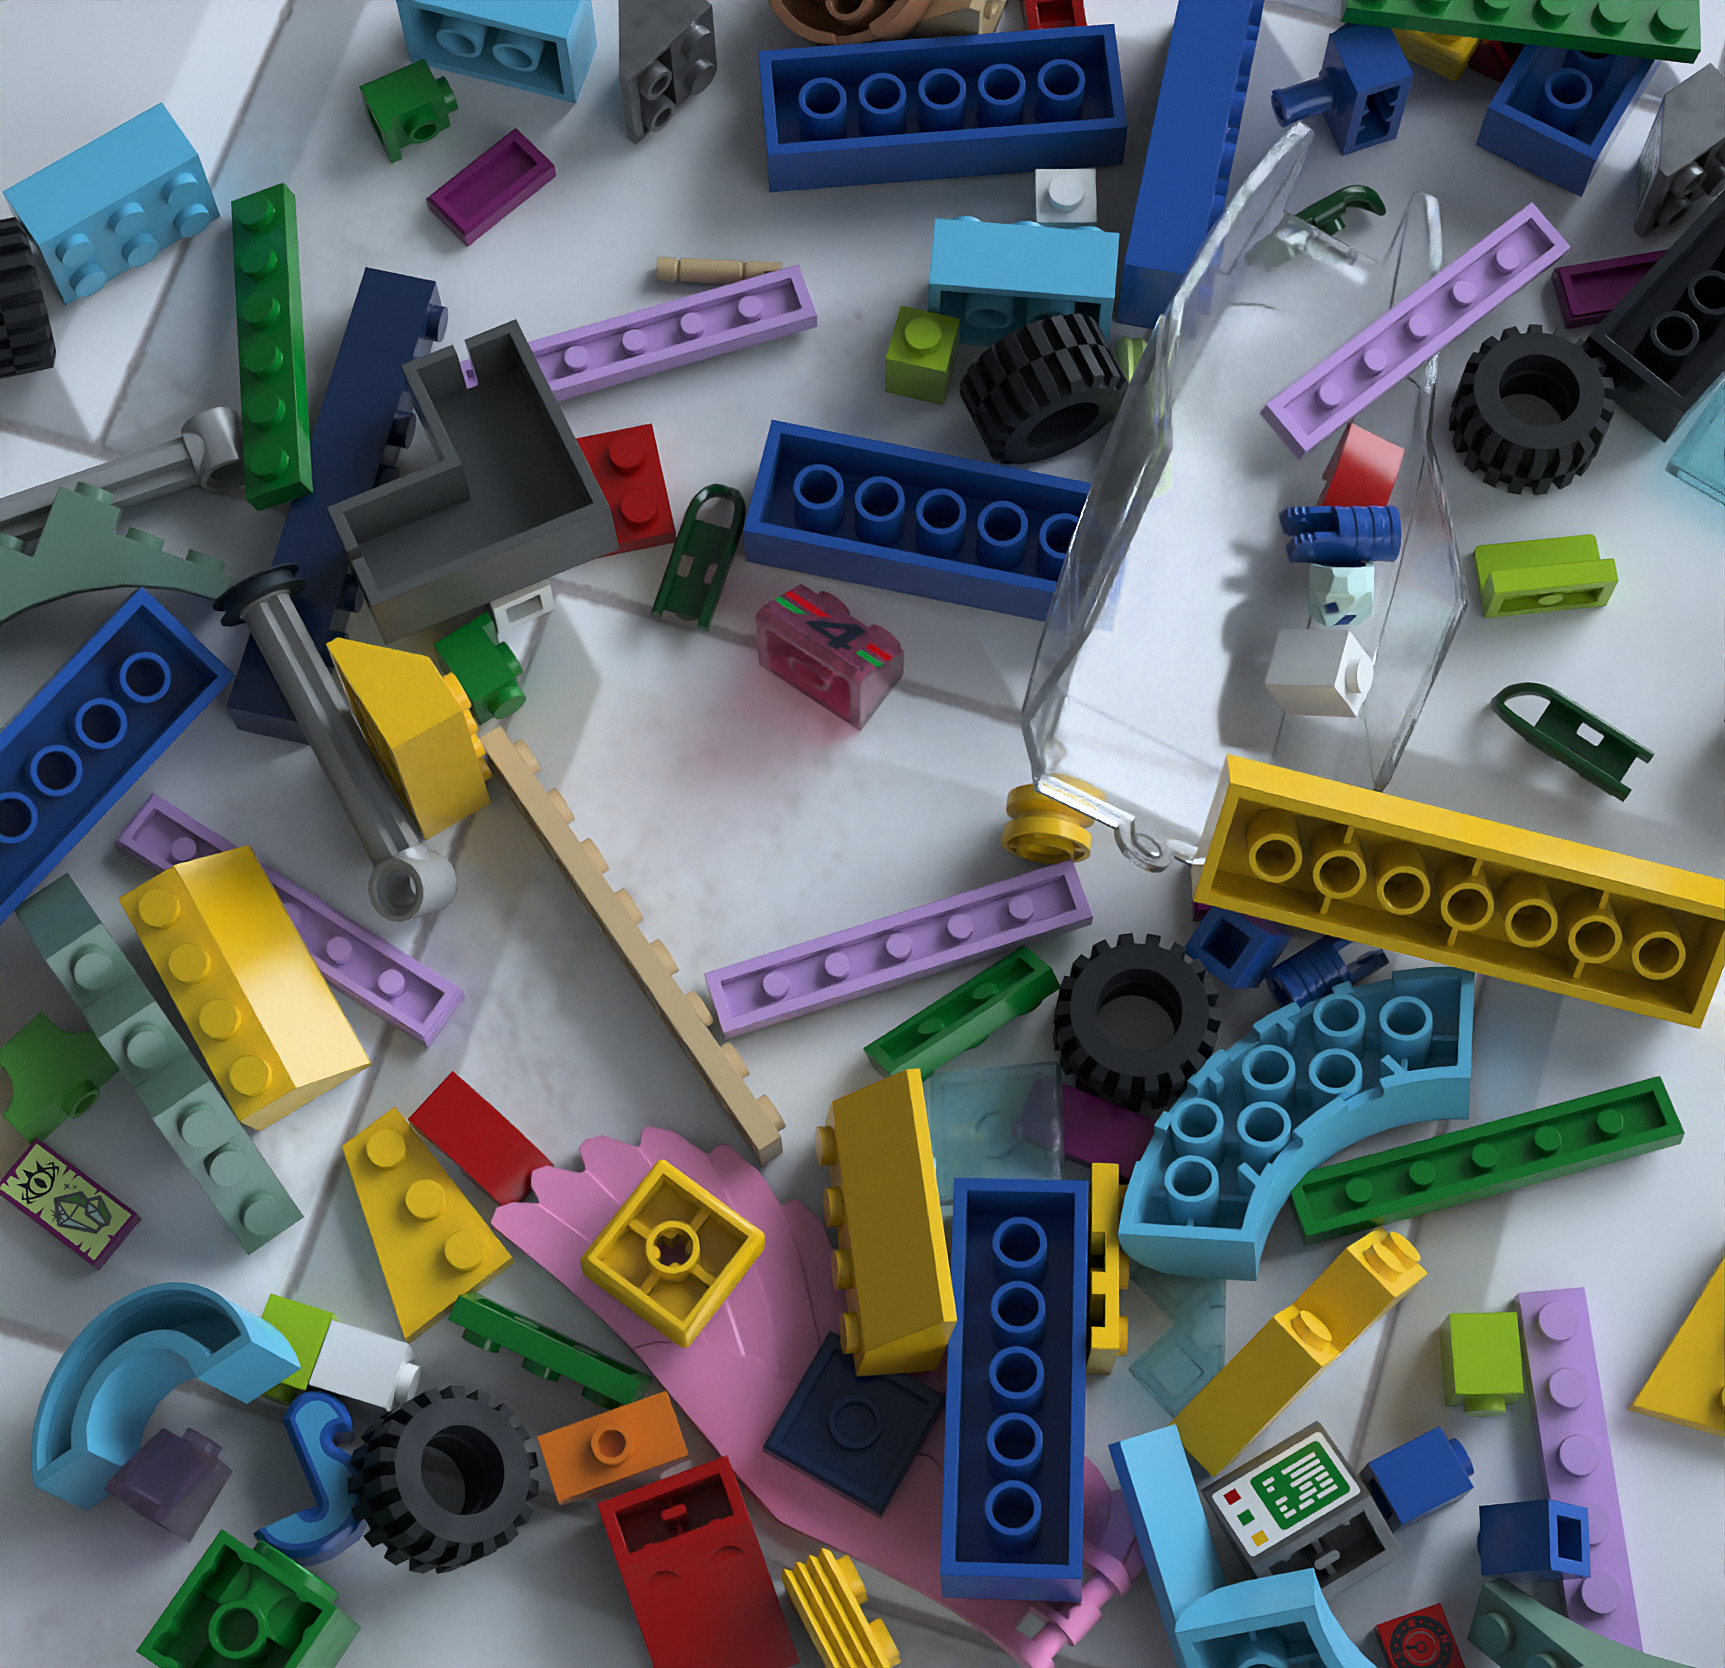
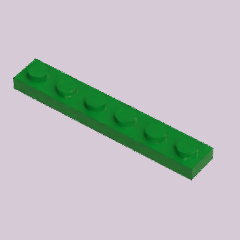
[1341,0,1701,64]
[231,183,313,512]
[1288,1076,1685,1247]

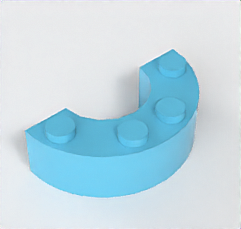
[31,1282,301,1511]

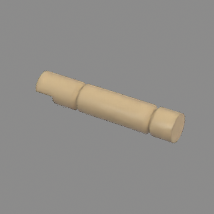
[656,257,782,284]

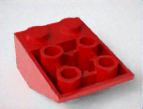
[597,1455,800,1668]

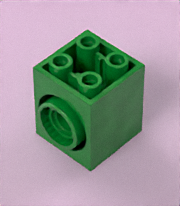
[136,1529,362,1668]

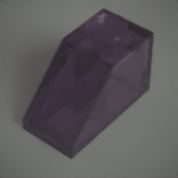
[104,1427,233,1543]

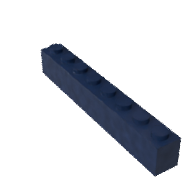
[227,267,448,745]

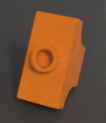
[537,1390,690,1506]

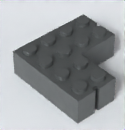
[327,319,620,645]

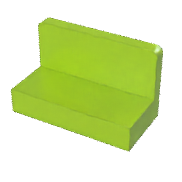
[1473,534,1619,618]

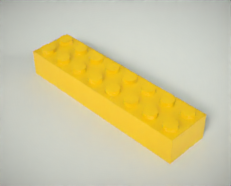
[1191,753,1725,1029]

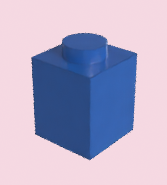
[1184,906,1293,989]
[1359,1426,1474,1534]
[1477,1499,1591,1583]

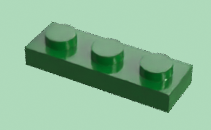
[863,945,1060,1082]
[448,1292,652,1410]

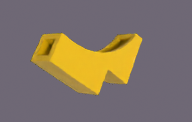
[1166,1226,1429,1478]

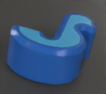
[253,1391,368,1566]

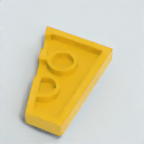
[342,1107,515,1344]
[1086,1163,1129,1375]
[1627,1254,1725,1438]

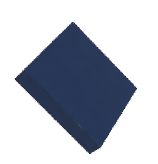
[763,1331,946,1519]

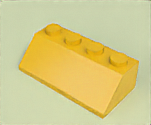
[326,637,493,841]
[118,845,372,1131]
[815,1068,957,1376]

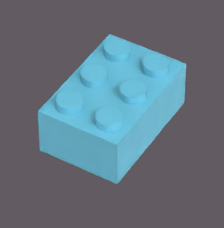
[396,0,597,103]
[3,102,220,305]
[928,216,1119,347]

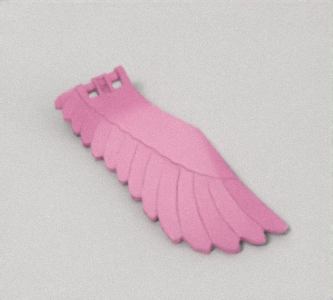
[490,1126,1146,1668]

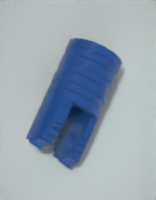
[1278,505,1401,563]
[1265,935,1390,1009]

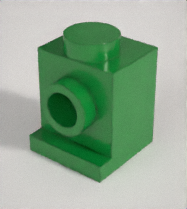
[359,59,458,164]
[433,612,526,725]

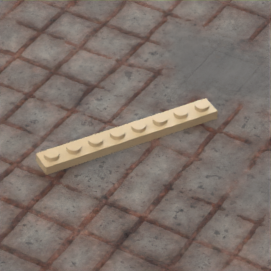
[479,726,786,1167]

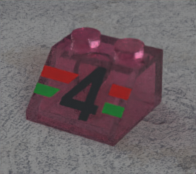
[755,584,904,731]

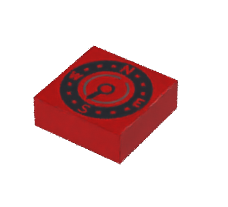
[1373,1603,1466,1668]

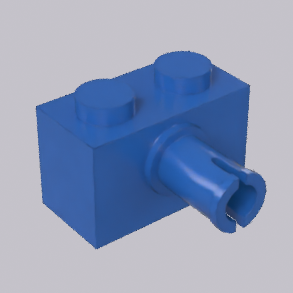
[1271,23,1414,156]

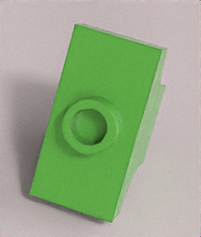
[0,1011,120,1145]

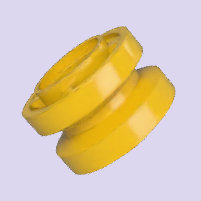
[1001,784,1097,864]

